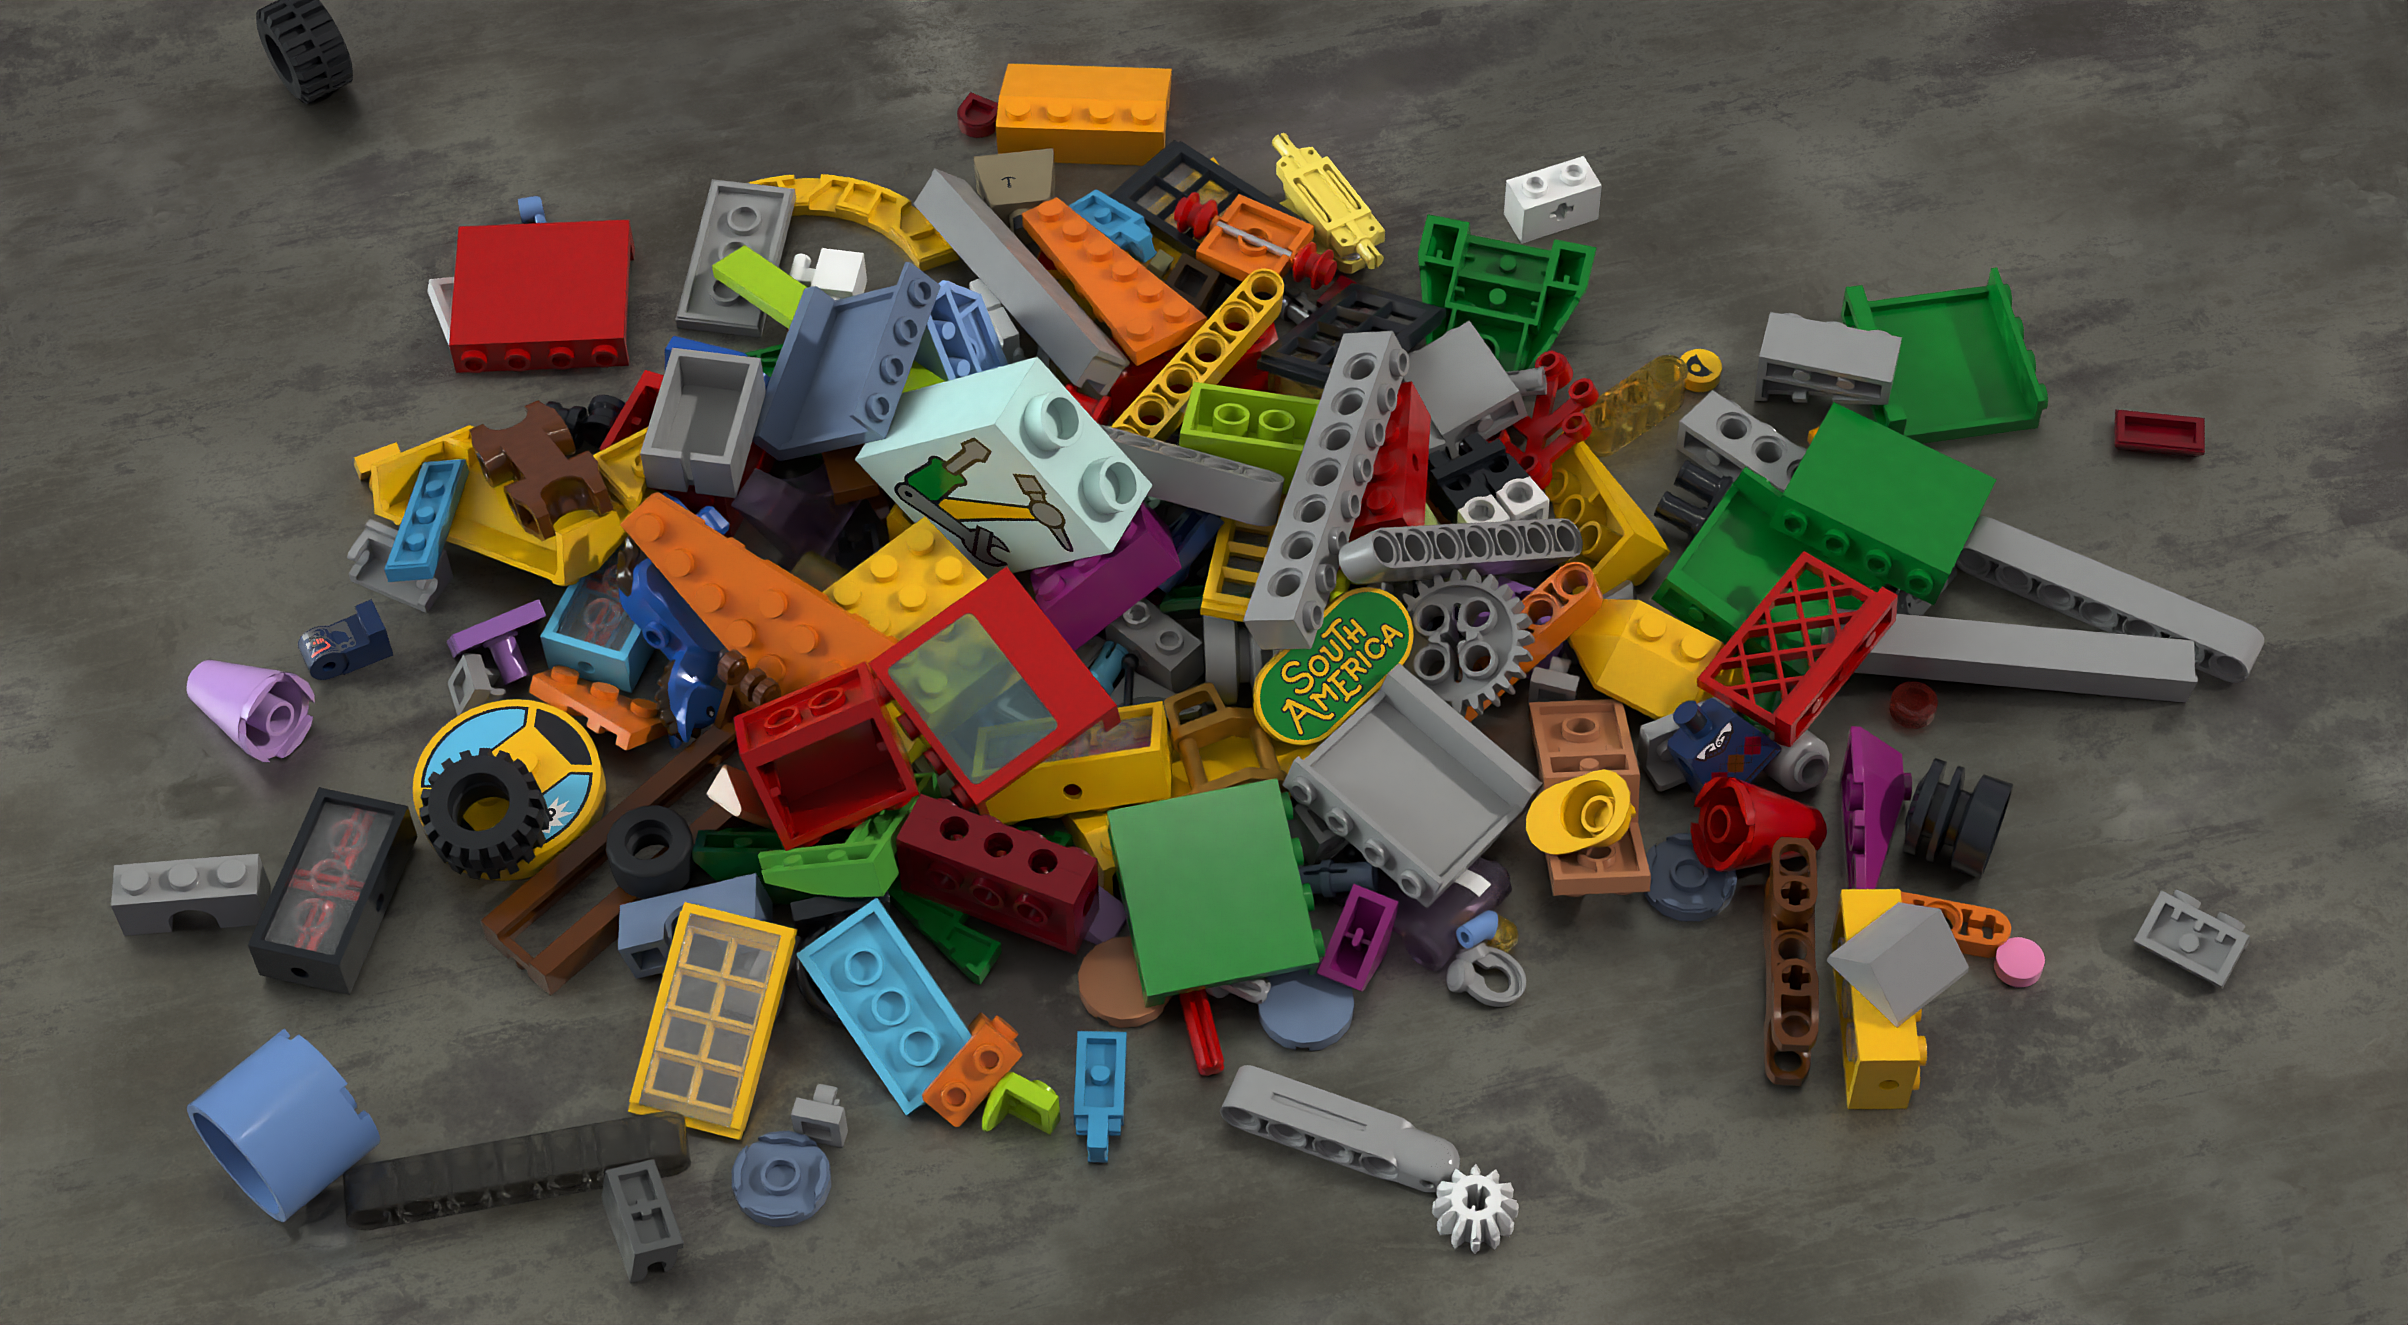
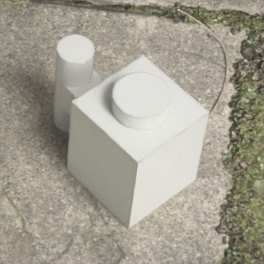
[789,248,867,300]

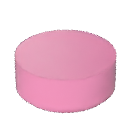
[1994,937,2045,987]

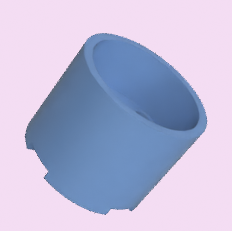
[187,1028,380,1222]

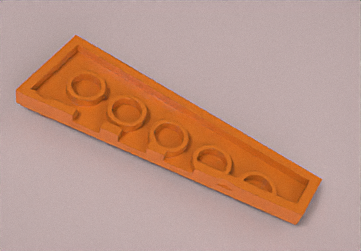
[1022,197,1207,366]

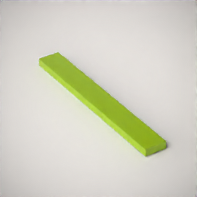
[712,245,946,393]

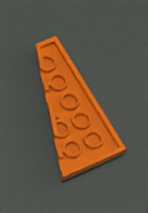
[620,492,900,696]

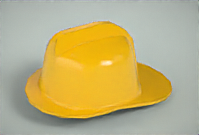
[1526,769,1636,855]

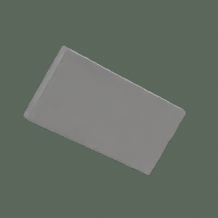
[675,179,796,338]

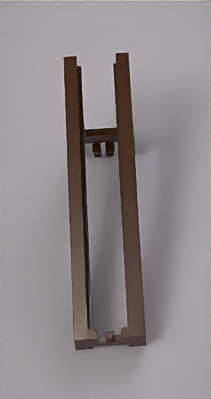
[481,649,782,996]

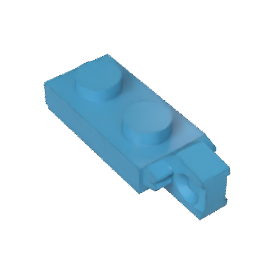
[1069,189,1157,263]
[1074,1031,1127,1163]

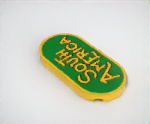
[1253,587,1413,745]

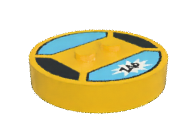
[413,699,606,881]

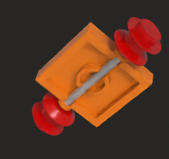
[1174,192,1337,290]

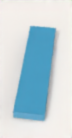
[384,459,469,582]

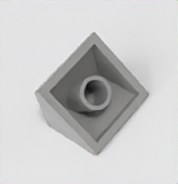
[1827,902,1969,1027]

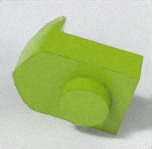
[982,1072,1061,1135]

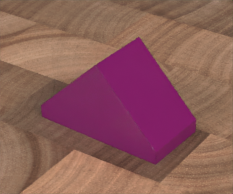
[1317,884,1399,992]

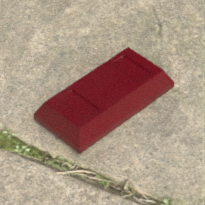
[2115,409,2205,457]

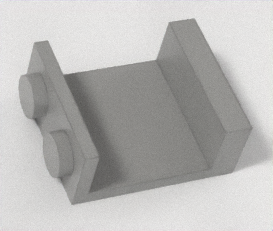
[1401,321,1528,459]

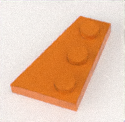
[529,666,668,751]

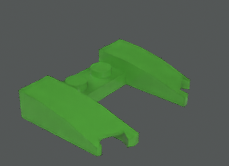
[758,772,942,897]

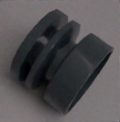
[1903,758,2013,879]

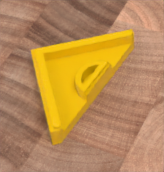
[593,427,648,513]

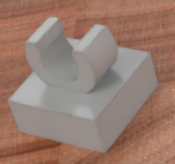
[447,653,506,716]
[1528,656,1580,707]
[791,1083,848,1148]

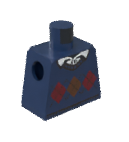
[1667,698,1782,796]

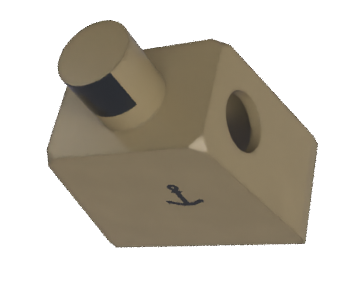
[973,148,1055,244]

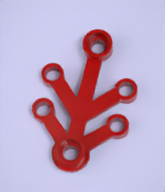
[1486,351,1599,490]

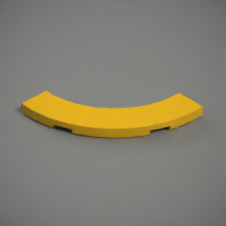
[748,174,959,271]

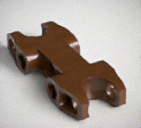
[469,400,614,541]
[1763,837,1819,1086]

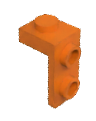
[922,1012,1023,1127]

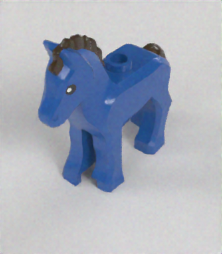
[616,492,729,749]

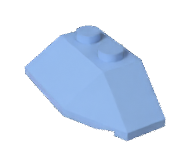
[914,280,1008,381]

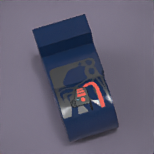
[298,599,394,680]

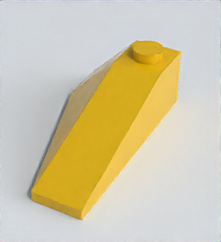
[1545,431,1671,595]

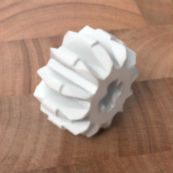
[1432,1164,1519,1254]

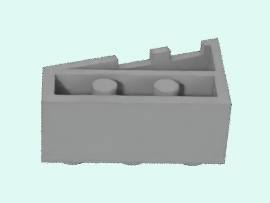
[1754,312,1902,405]

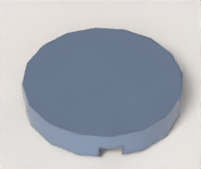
[1644,833,1737,921]
[1258,962,1354,1051]
[731,1131,831,1227]

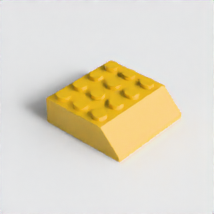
[822,516,1023,764]

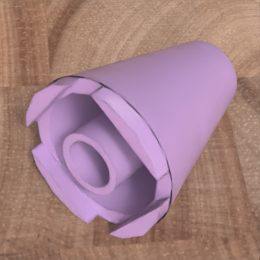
[187,660,315,762]

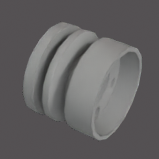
[1203,615,1281,706]

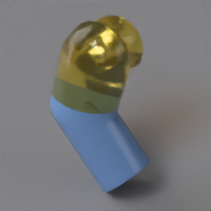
[1456,910,1519,953]

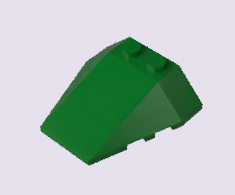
[1418,214,1597,372]

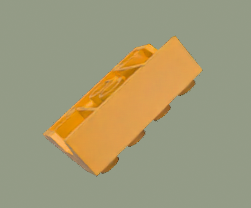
[996,64,1172,166]

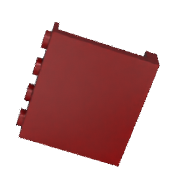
[449,220,635,373]

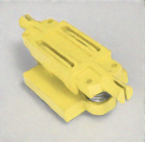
[1272,133,1385,274]

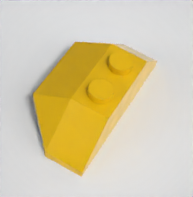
[1566,599,1744,720]

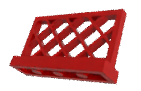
[1697,551,1898,747]

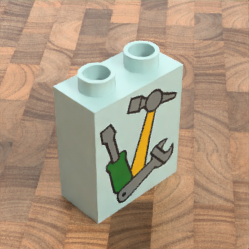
[855,357,1152,578]

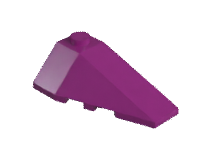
[1840,726,1912,889]

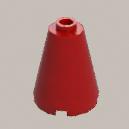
[1690,777,1827,872]

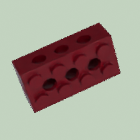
[896,794,1100,955]

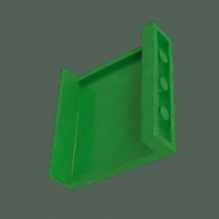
[1841,267,2048,444]
[1768,402,1997,605]
[1651,467,1886,694]
[1106,778,1325,1008]

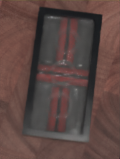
[248,787,418,995]

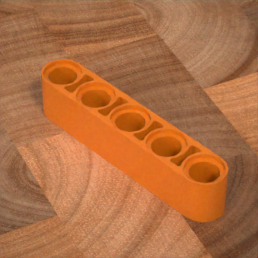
[1436,562,1603,722]

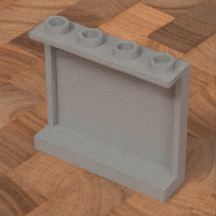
[1283,663,1543,908]

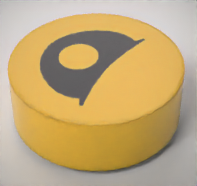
[1677,349,1722,392]

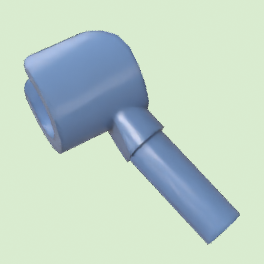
[518,196,547,224]

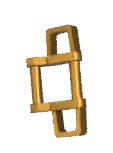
[1164,682,1289,795]

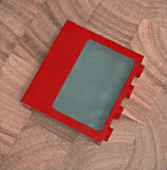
[868,566,1121,815]

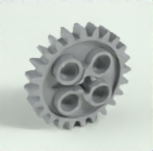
[1402,568,1535,718]

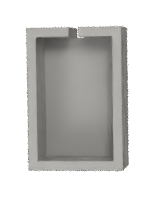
[640,348,766,498]

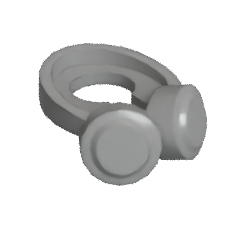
[1446,941,1526,1007]

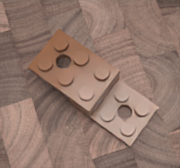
[1529,699,1651,897]

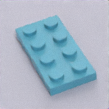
[796,898,972,1116]

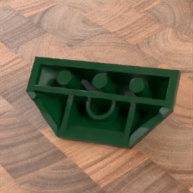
[692,827,854,908]

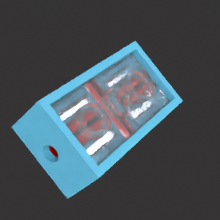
[540,539,655,693]

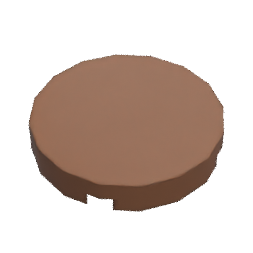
[1078,936,1172,1028]

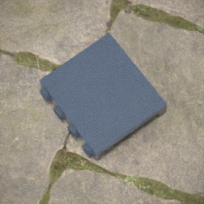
[752,261,941,462]

